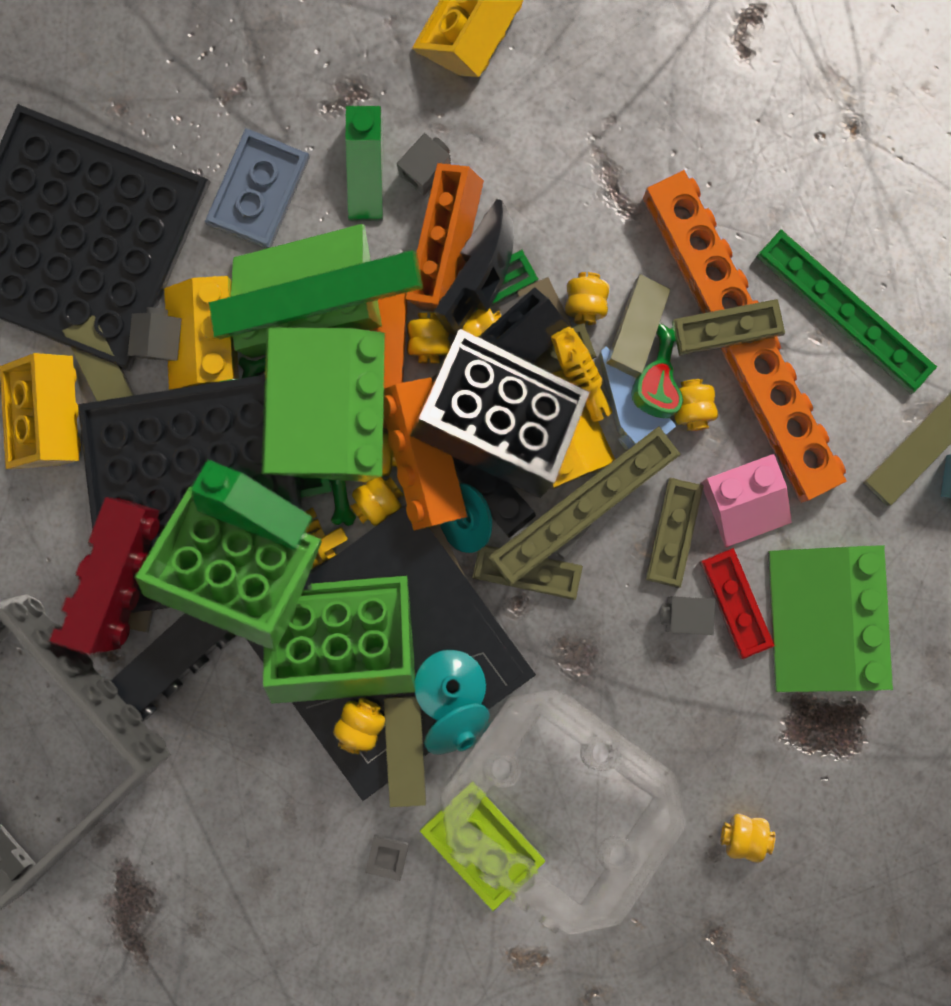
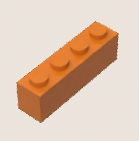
[406,163,484,312]
[369,293,408,433]
[383,377,467,530]

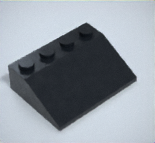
[410,329,590,498]

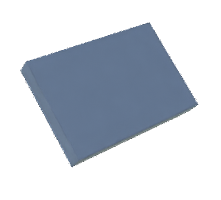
[205,128,310,249]

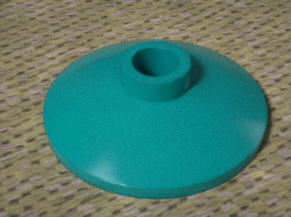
[439,483,492,553]
[415,650,486,720]
[425,703,490,755]

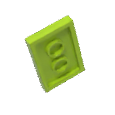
[420,780,546,911]

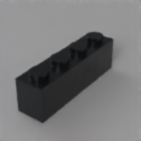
[432,287,570,383]
[111,613,237,722]

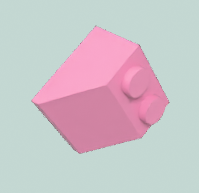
[700,454,792,548]

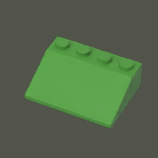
[231,224,382,358]
[262,328,385,482]
[135,487,321,651]
[768,545,893,692]
[263,576,415,704]

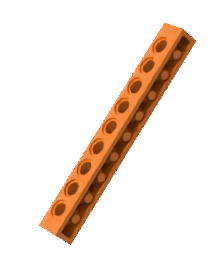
[643,170,847,503]

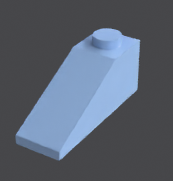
[598,346,676,451]

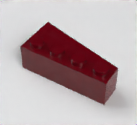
[49,497,160,655]

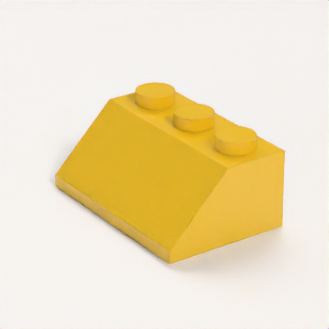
[412,0,523,77]
[164,276,239,390]
[0,353,81,470]
[551,370,615,490]

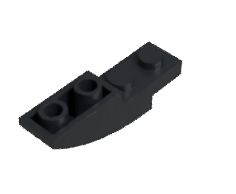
[434,199,514,335]
[452,456,536,538]

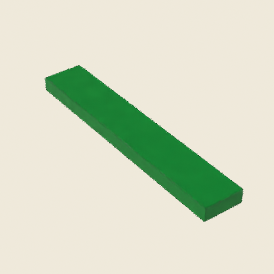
[756,229,937,394]
[209,250,423,339]

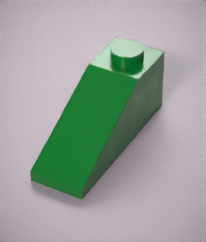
[346,106,383,221]
[190,460,313,550]

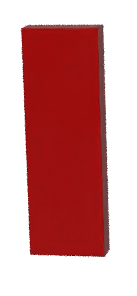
[699,548,775,659]

